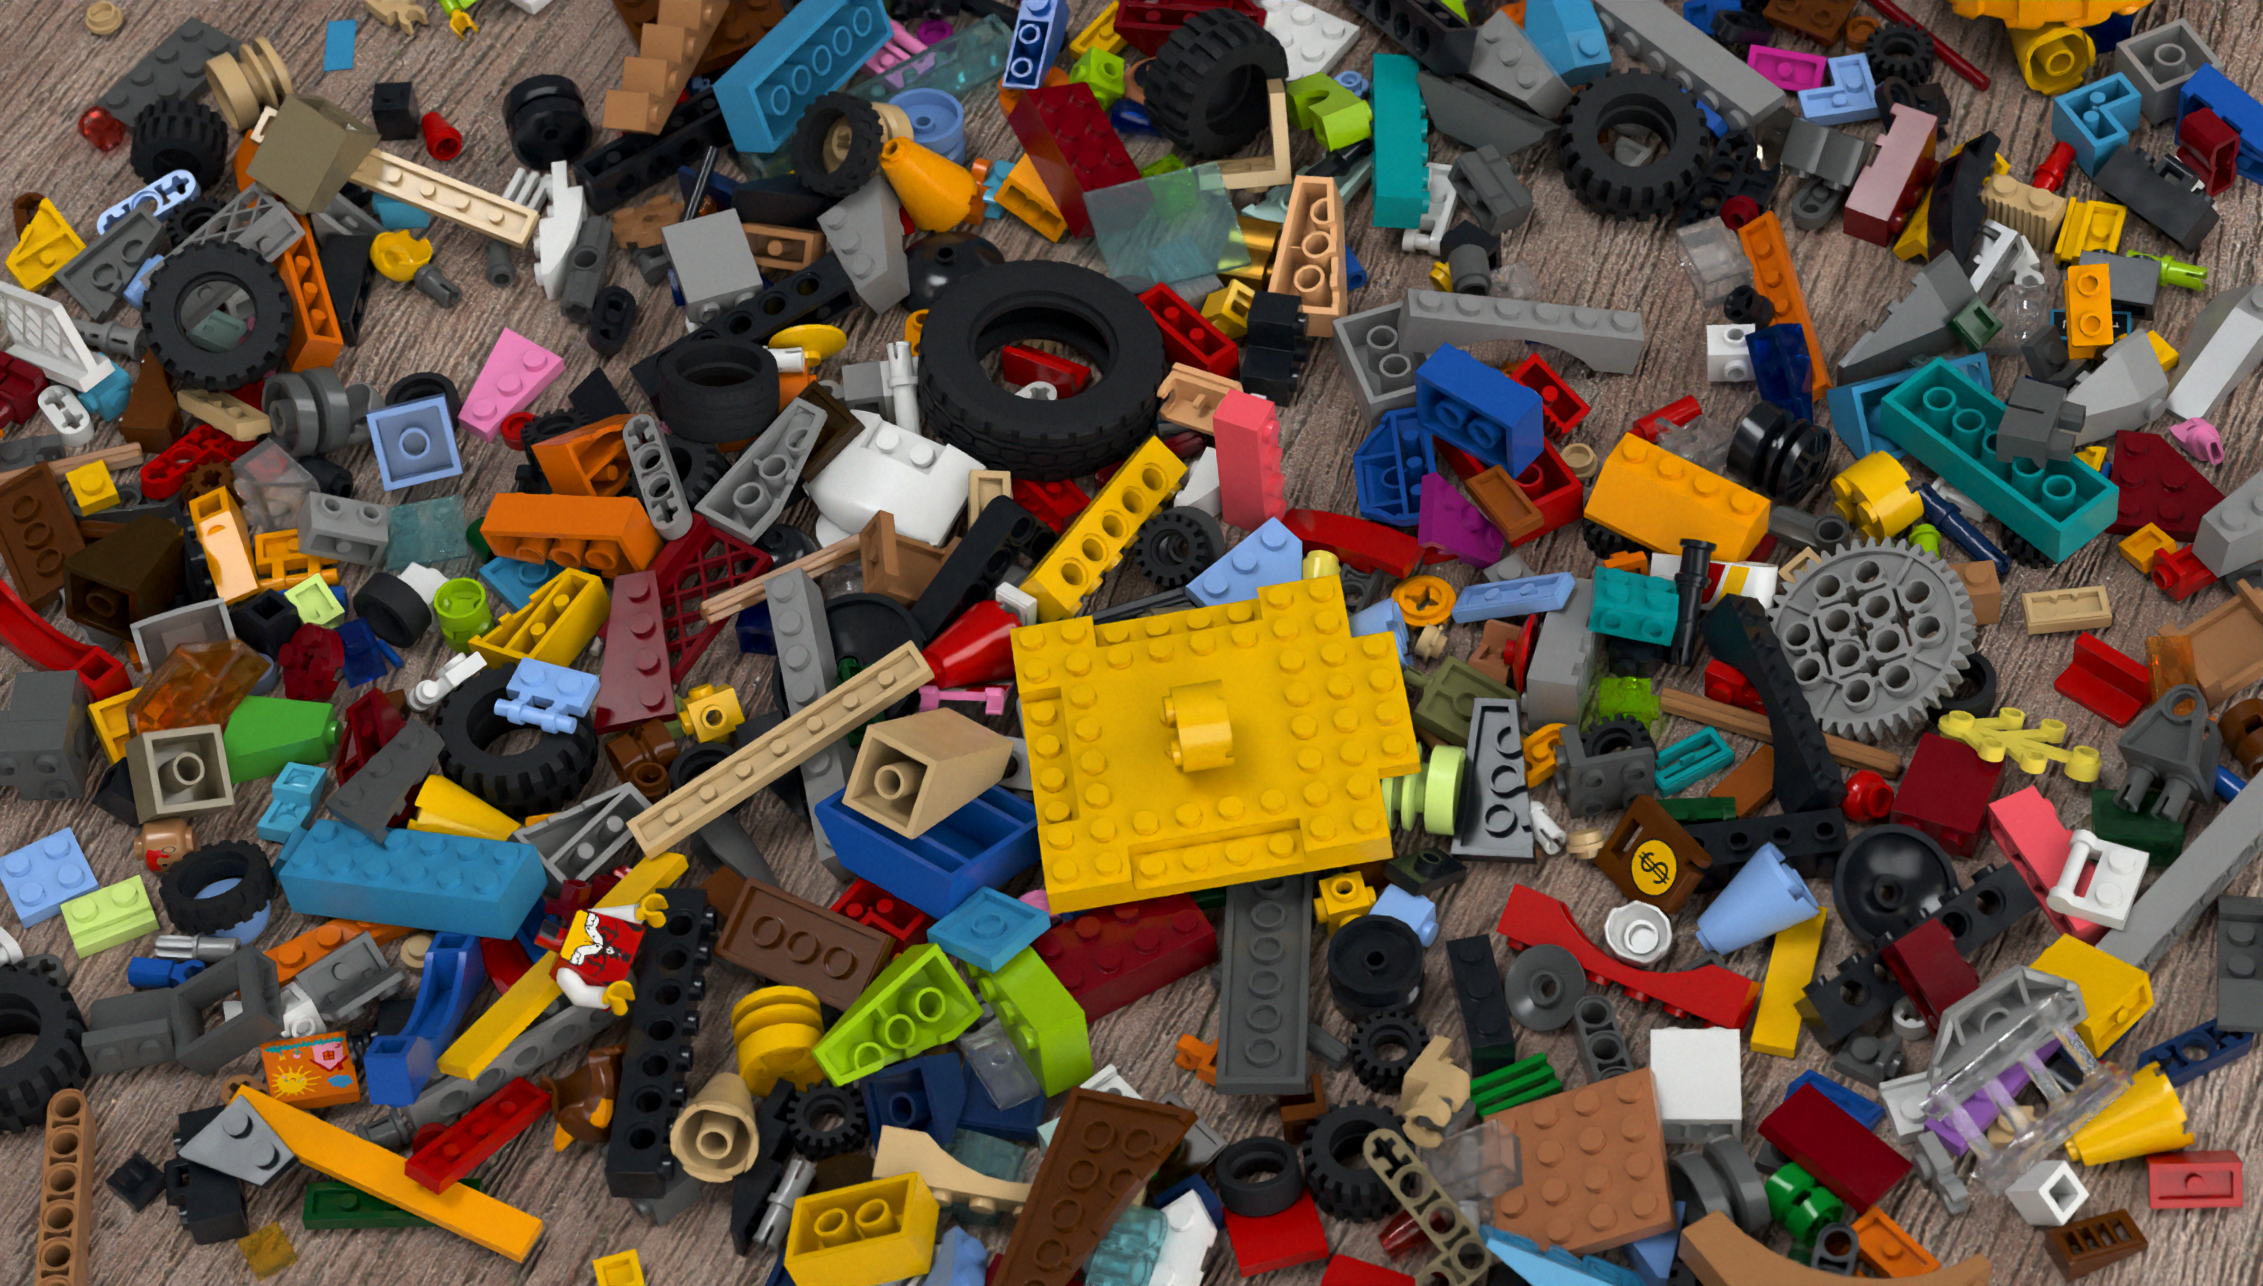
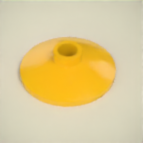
[768,324,847,367]

